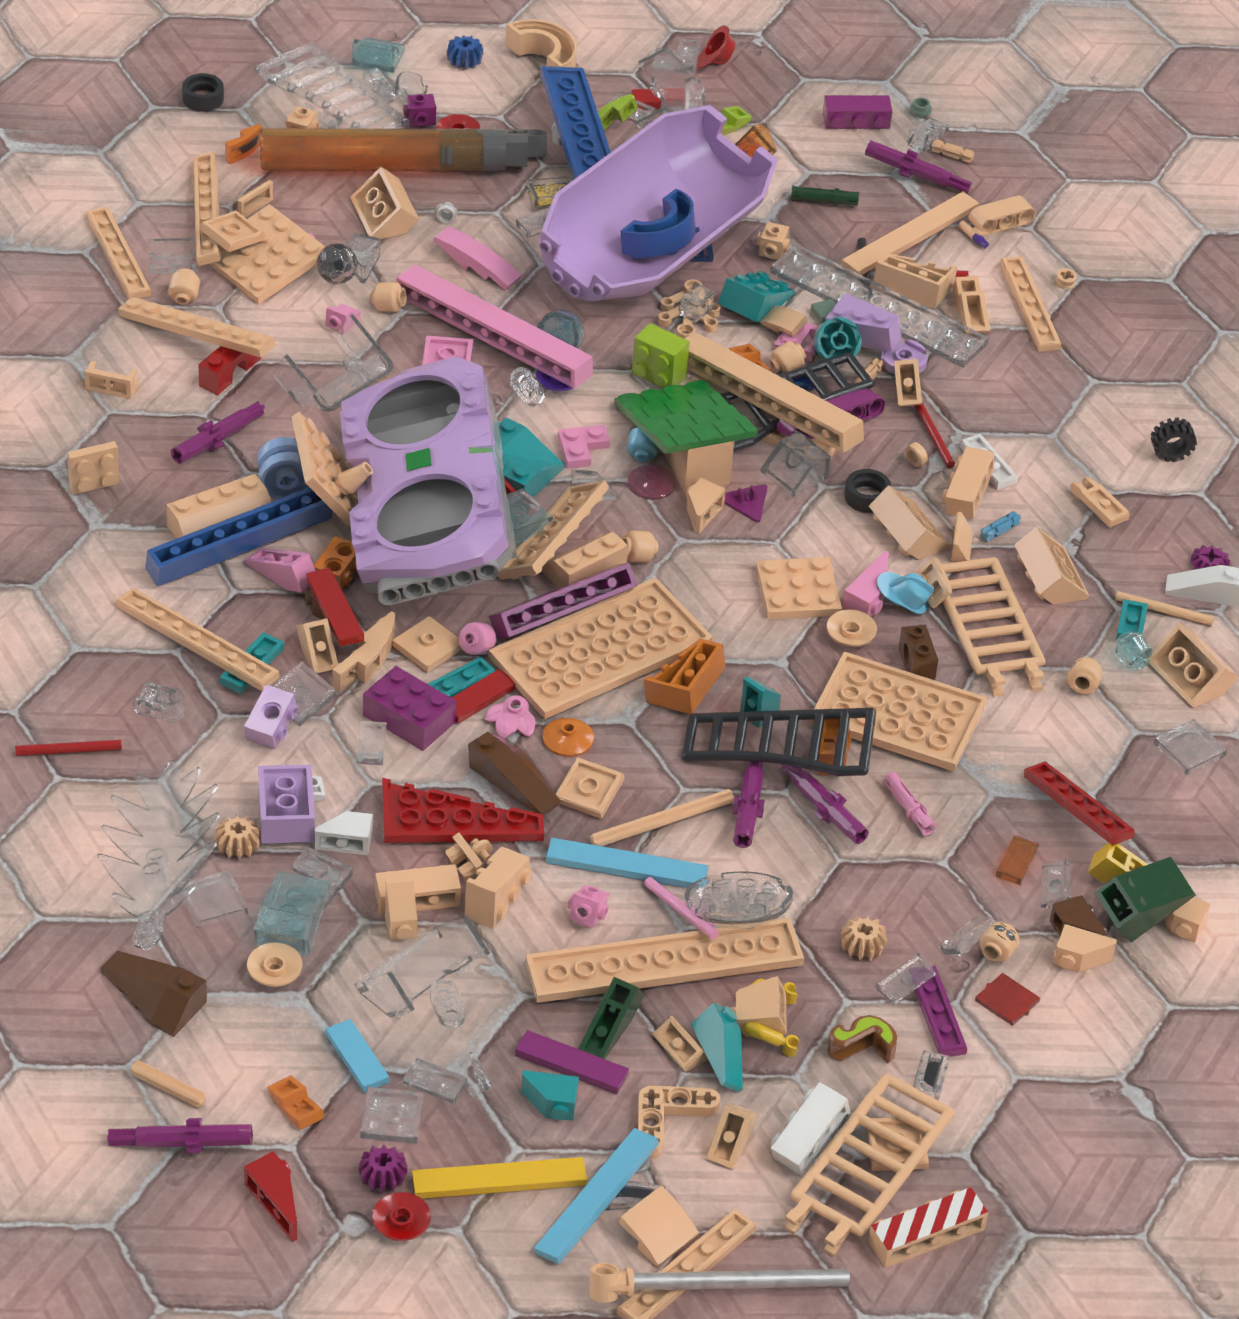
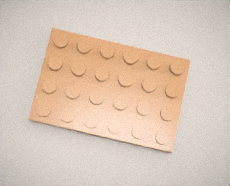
[809,652,988,772]

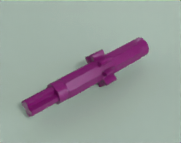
[865,140,972,194]
[171,401,265,464]
[732,762,765,848]
[780,764,869,844]
[107,1118,253,1153]

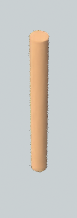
[1115,591,1214,626]

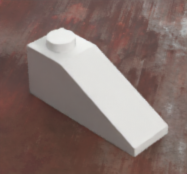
[1165,565,1239,607]

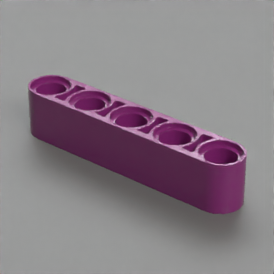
[777,389,886,444]

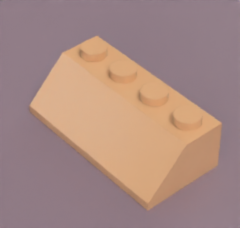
[166,474,271,539]

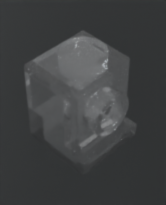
[678,282,714,323]

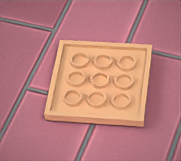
[208,204,330,304]
[291,412,358,529]

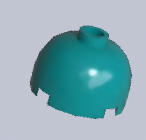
[813,317,862,363]

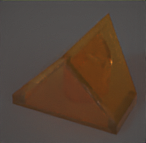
[735,122,777,158]

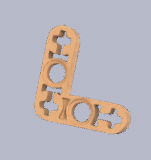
[638,1086,720,1159]

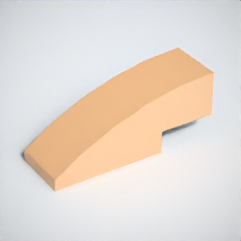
[953,276,990,334]

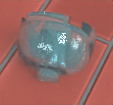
[537,309,585,349]

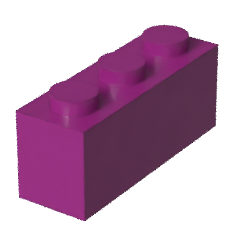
[822,95,893,129]

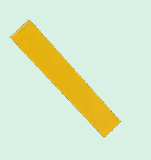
[412,1157,587,1199]

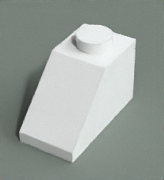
[315,811,373,856]

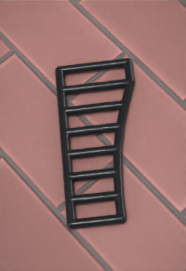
[720,352,875,452]
[682,707,876,776]

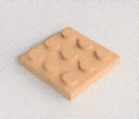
[756,557,842,620]

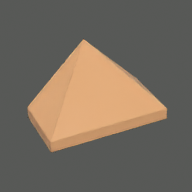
[238,180,273,217]

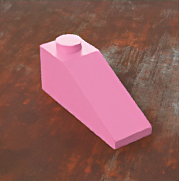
[244,548,316,593]
[842,550,889,617]

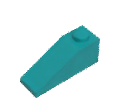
[691,1003,743,1092]

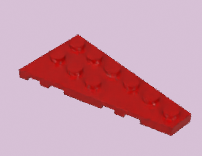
[382,778,544,843]

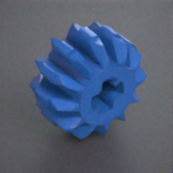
[446,35,483,70]

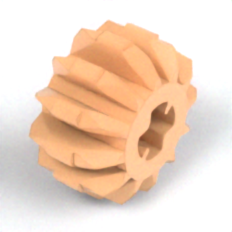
[215,814,261,860]
[841,916,887,961]

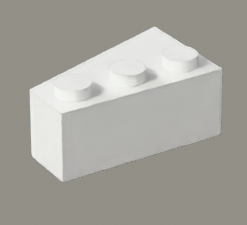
[771,1082,851,1177]

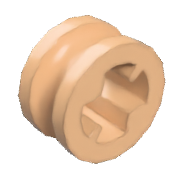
[1055,268,1077,289]

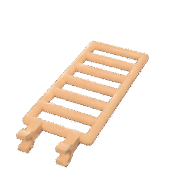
[941,557,1046,697]
[784,1073,955,1257]

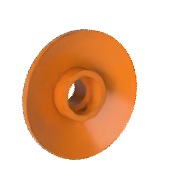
[542,718,594,757]

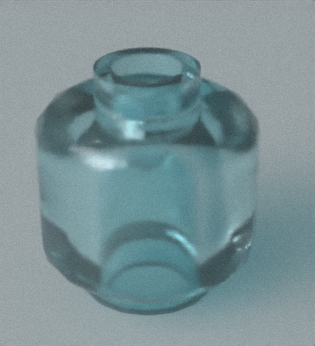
[1115,631,1153,670]

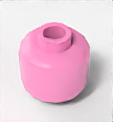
[459,622,496,655]

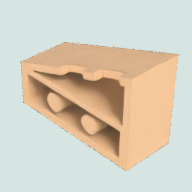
[872,253,957,309]
[464,846,532,929]

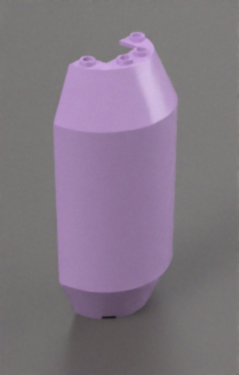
[539,105,778,301]

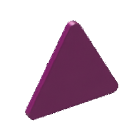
[724,484,767,523]

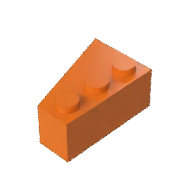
[644,639,725,714]

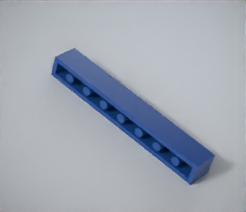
[145,487,333,587]

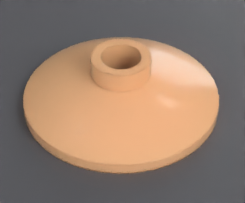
[827,610,877,647]
[247,943,302,987]

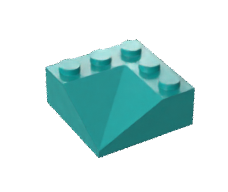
[499,417,565,502]

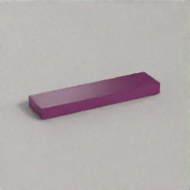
[908,965,967,1058]
[515,1030,629,1094]

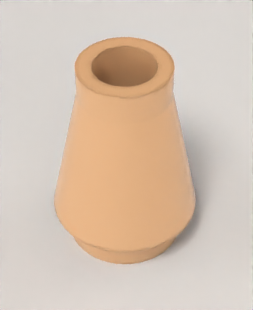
[336,462,373,495]

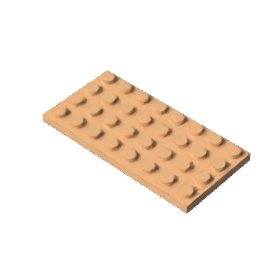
[488,577,713,719]

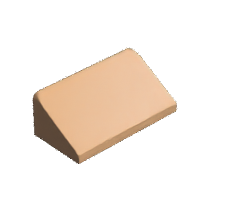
[951,512,973,562]
[652,1015,708,1072]

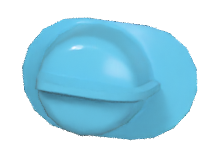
[877,572,934,614]

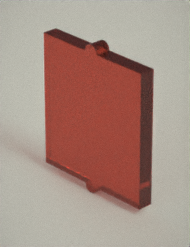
[975,972,1040,1026]

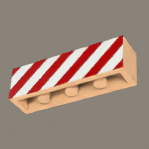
[868,1187,988,1268]

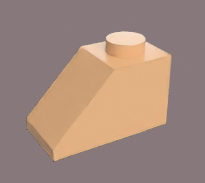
[894,359,922,407]
[686,478,726,534]
[296,618,338,674]
[384,877,418,941]
[1163,897,1211,942]
[1053,924,1117,972]
[706,1103,759,1169]

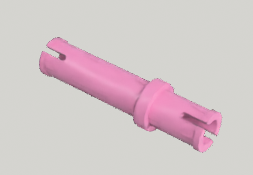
[883,772,937,836]

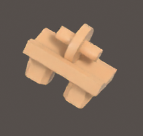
[445,833,493,882]

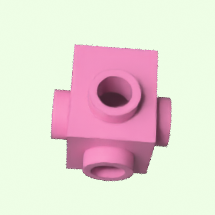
[567,885,610,927]

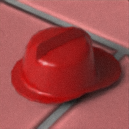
[696,25,736,68]

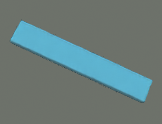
[546,837,709,891]
[534,1128,659,1265]

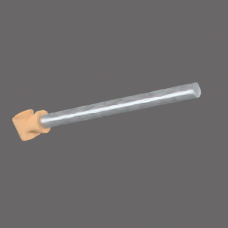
[589,1263,850,1303]

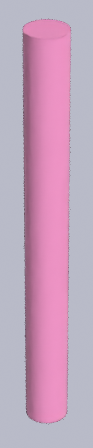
[644,877,719,940]

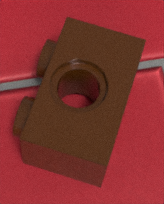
[898,625,938,680]

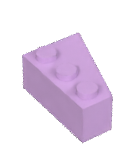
[826,293,902,352]

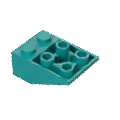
[718,271,796,322]

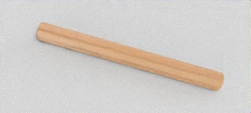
[590,789,734,846]

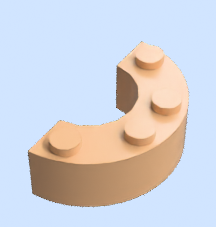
[505,20,577,68]

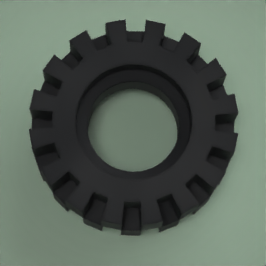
[1151,417,1197,462]

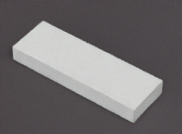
[959,434,1018,490]

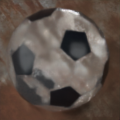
[316,243,358,284]

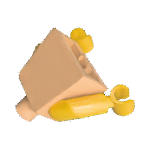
[729,976,799,1057]

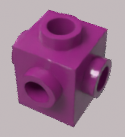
[403,94,437,127]

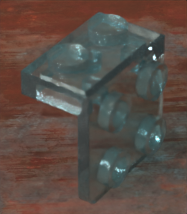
[352,38,405,73]

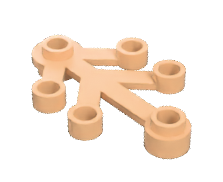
[658,279,721,338]

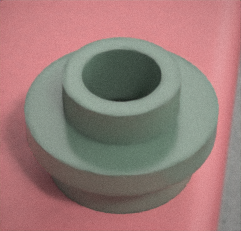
[910,97,932,117]

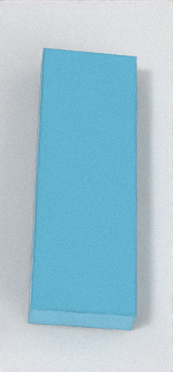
[325,1019,389,1093]

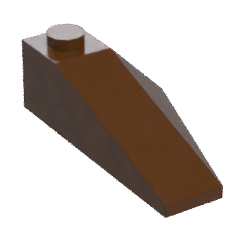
[468,732,560,816]
[101,951,207,1037]

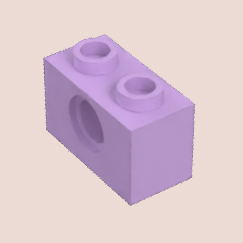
[244,685,298,749]

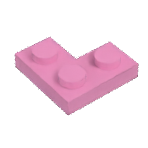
[558,425,610,469]

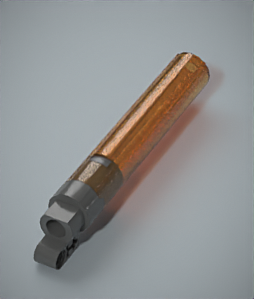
[260,128,547,172]

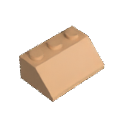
[350,167,419,240]
[869,485,952,559]
[1015,526,1090,605]
[541,532,628,588]
[1146,622,1239,708]

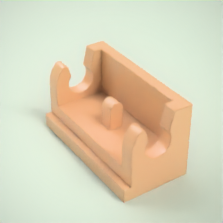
[85,361,139,399]

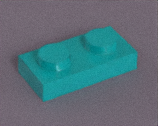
[1116,599,1148,645]

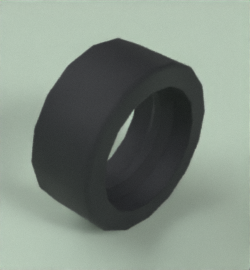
[182,73,224,112]
[844,469,891,513]

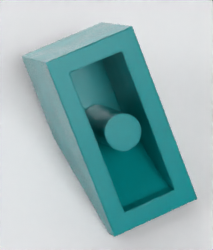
[740,677,781,728]
[521,1070,579,1121]

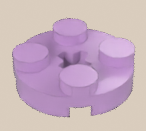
[881,339,928,374]

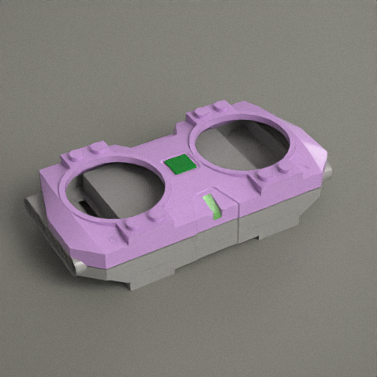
[340,356,517,605]

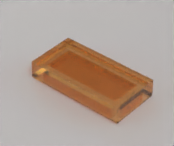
[995,835,1039,885]

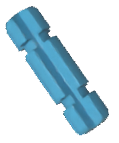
[980,511,1021,542]

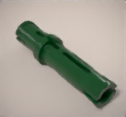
[791,185,859,206]

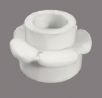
[436,202,458,224]

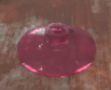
[628,465,676,500]

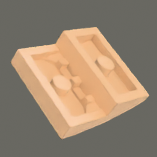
[619,1185,699,1268]

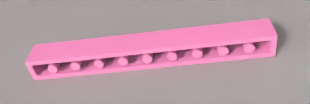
[396,265,593,389]

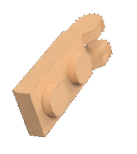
[1070,476,1130,528]

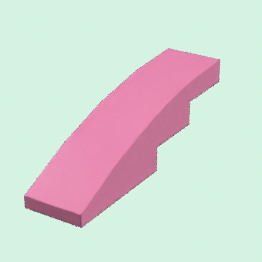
[433,226,522,291]

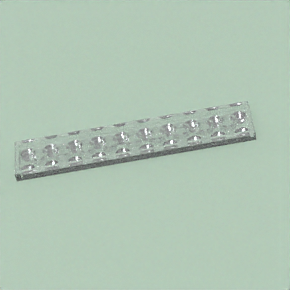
[770,244,989,368]

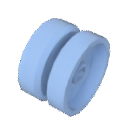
[257,437,309,499]

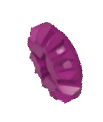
[1191,545,1230,569]

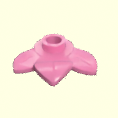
[485,695,535,738]

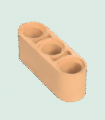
[969,195,1036,236]

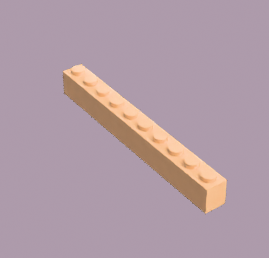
[684,332,864,453]

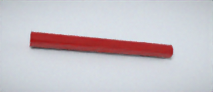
[914,402,955,469]
[15,740,122,756]

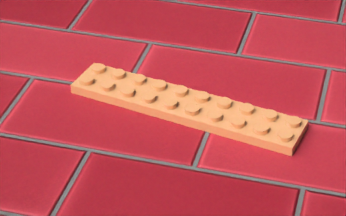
[525,918,804,1003]

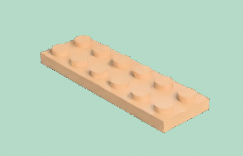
[498,480,609,580]

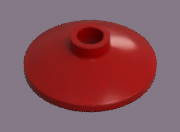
[436,114,481,135]
[372,1192,431,1241]

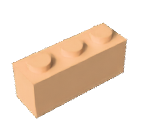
[942,446,994,519]
[375,864,461,915]

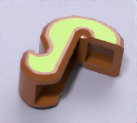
[827,1015,897,1063]

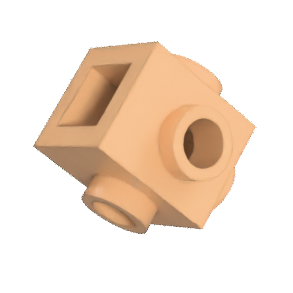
[286,106,320,144]
[756,222,791,260]

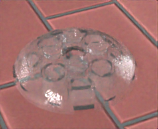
[684,871,793,929]

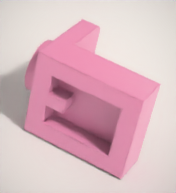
[326,303,361,334]

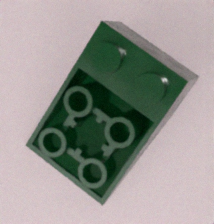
[1095,857,1196,943]

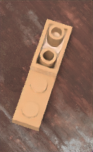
[332,611,395,692]

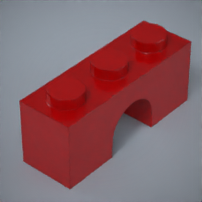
[198,346,261,396]

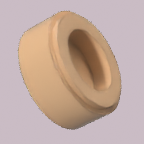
[905,442,928,467]

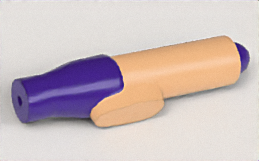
[958,221,989,249]

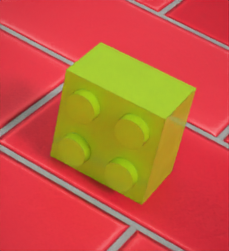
[632,323,690,388]

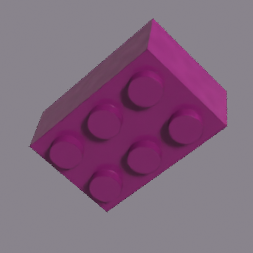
[363,666,456,751]

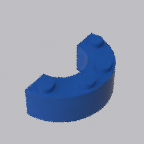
[620,189,696,259]

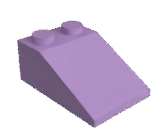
[258,764,315,843]

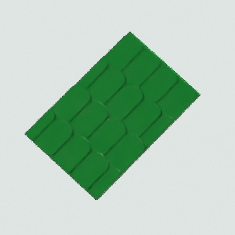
[614,381,758,493]

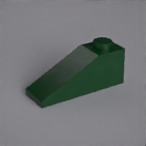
[578,977,644,1059]

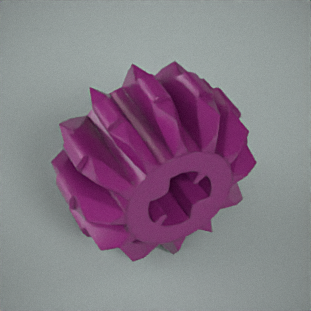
[358,1144,408,1193]

